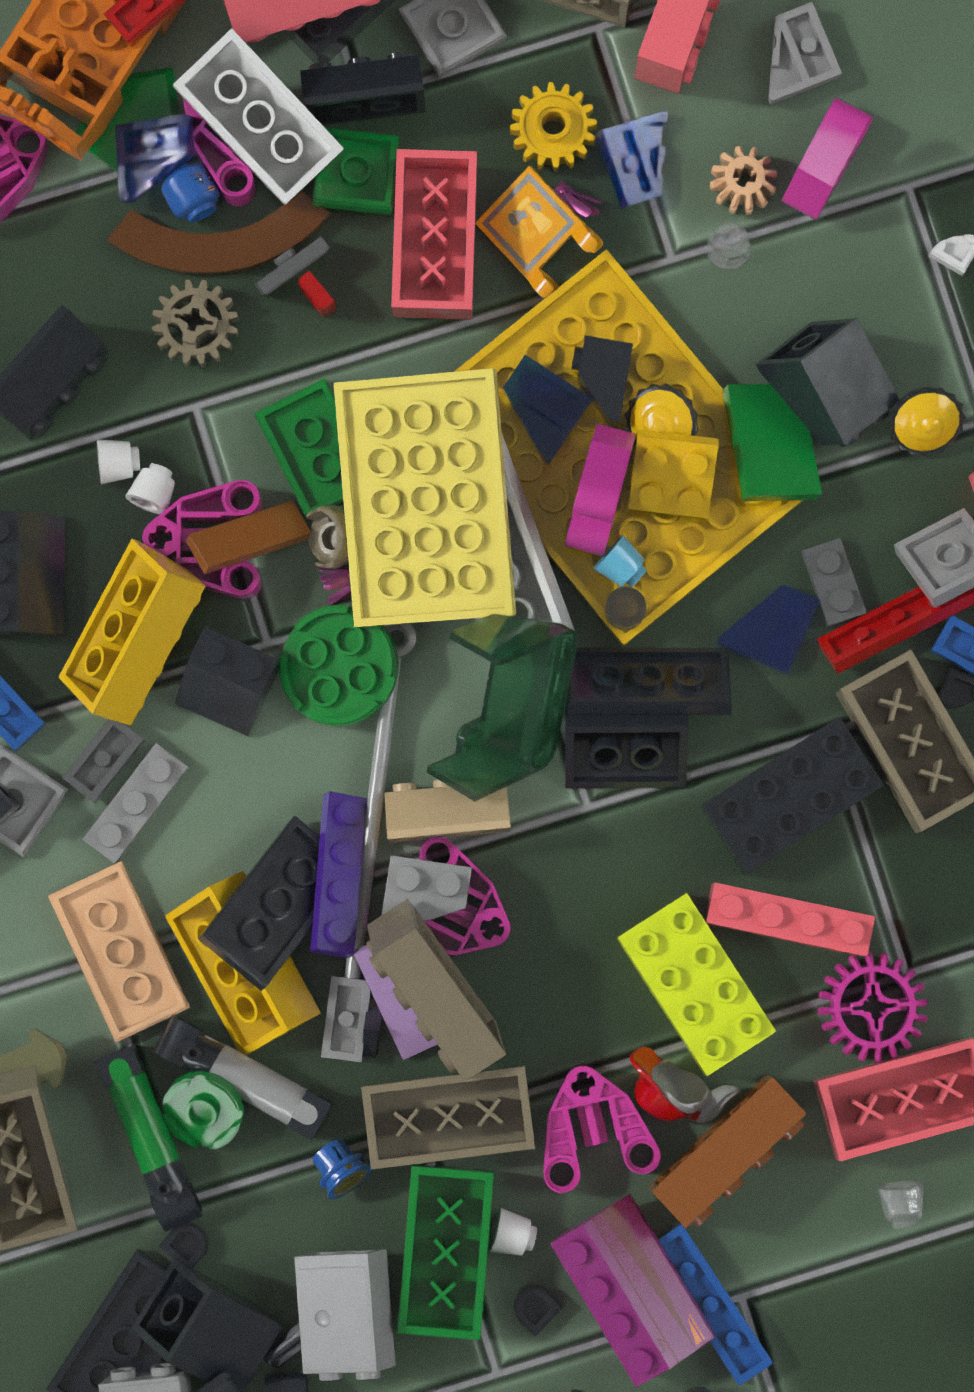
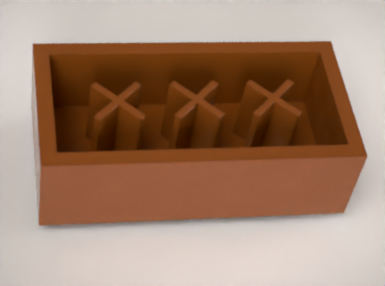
[648,1075,807,1228]

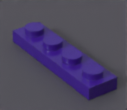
[310,791,367,958]

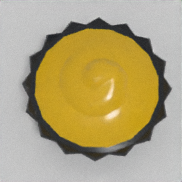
[624,384,699,447]
[888,387,966,457]

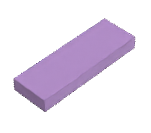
[354,944,437,1060]

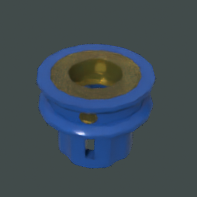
[312,1139,372,1200]

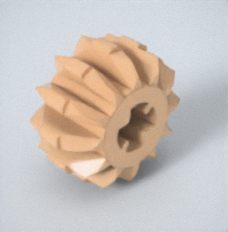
[710,146,778,215]

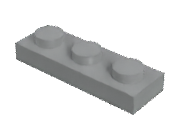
[82,743,189,864]

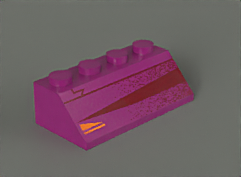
[550,1194,716,1387]

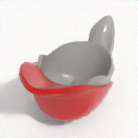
[630,1047,741,1123]

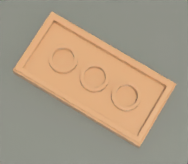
[48,861,191,1043]

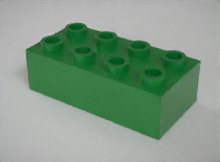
[397,1164,494,1340]

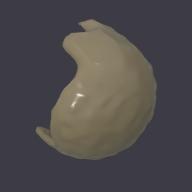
[306,505,349,569]

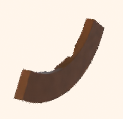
[107,190,331,276]

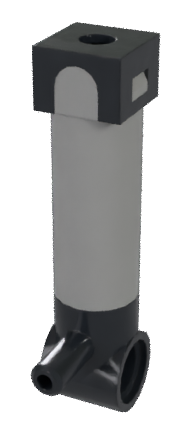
[153,1015,333,1140]

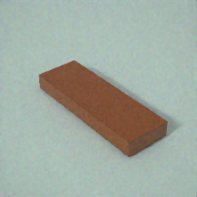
[186,500,311,575]

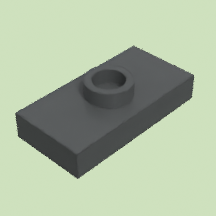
[254,236,329,296]

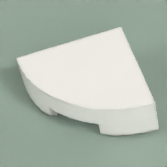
[928,234,974,276]

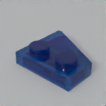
[115,114,195,204]
[716,584,820,675]

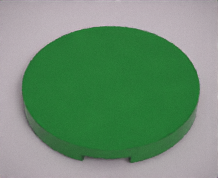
[279,605,399,726]

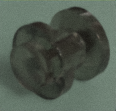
[605,587,646,631]

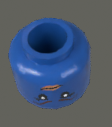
[161,161,220,223]

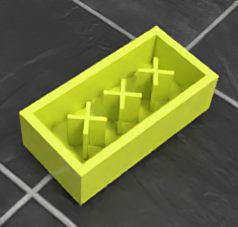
[617,893,776,1076]

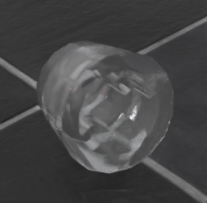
[707,222,751,269]
[878,1180,924,1229]

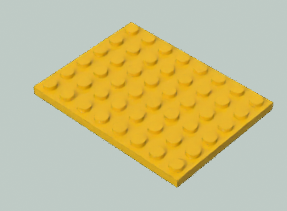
[454,249,804,647]

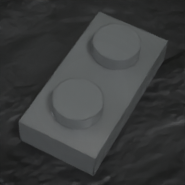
[801,538,867,628]
[62,719,145,803]

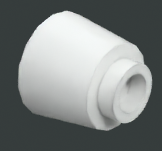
[97,440,140,485]
[125,463,175,514]
[488,1207,537,1255]

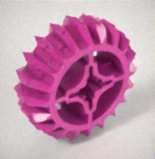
[817,952,928,1062]

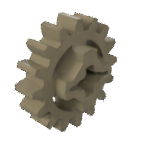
[152,279,239,368]

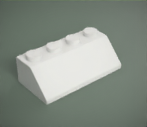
[173,28,344,205]

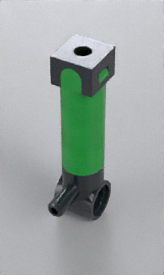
[94,1045,203,1232]

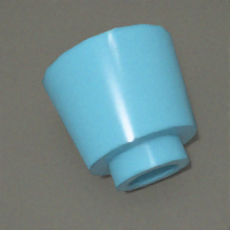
[594,535,647,587]

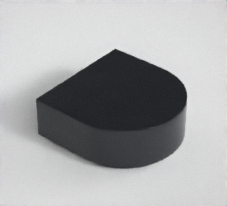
[158,1222,209,1268]
[514,1285,564,1336]

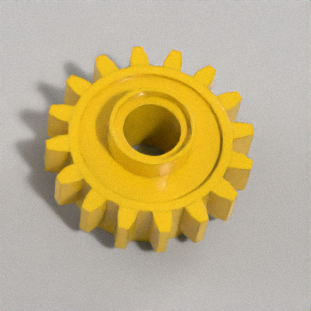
[510,82,597,172]

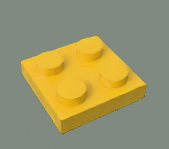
[628,429,719,518]

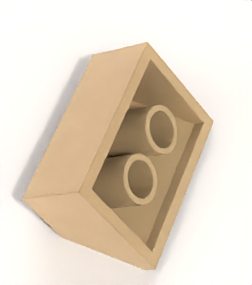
[384,775,511,843]

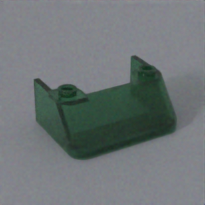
[426,613,578,802]

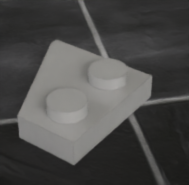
[768,2,842,105]
[382,855,472,922]

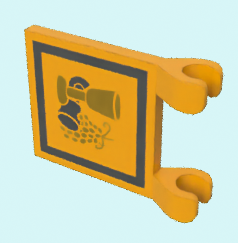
[475,166,603,298]

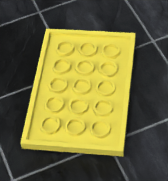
[334,368,516,627]

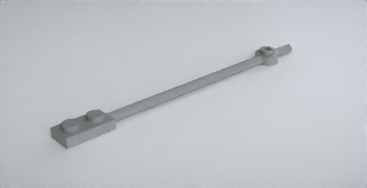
[321,623,417,1062]

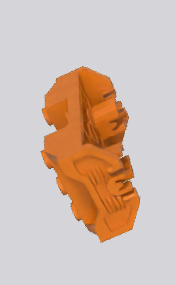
[0,0,186,161]

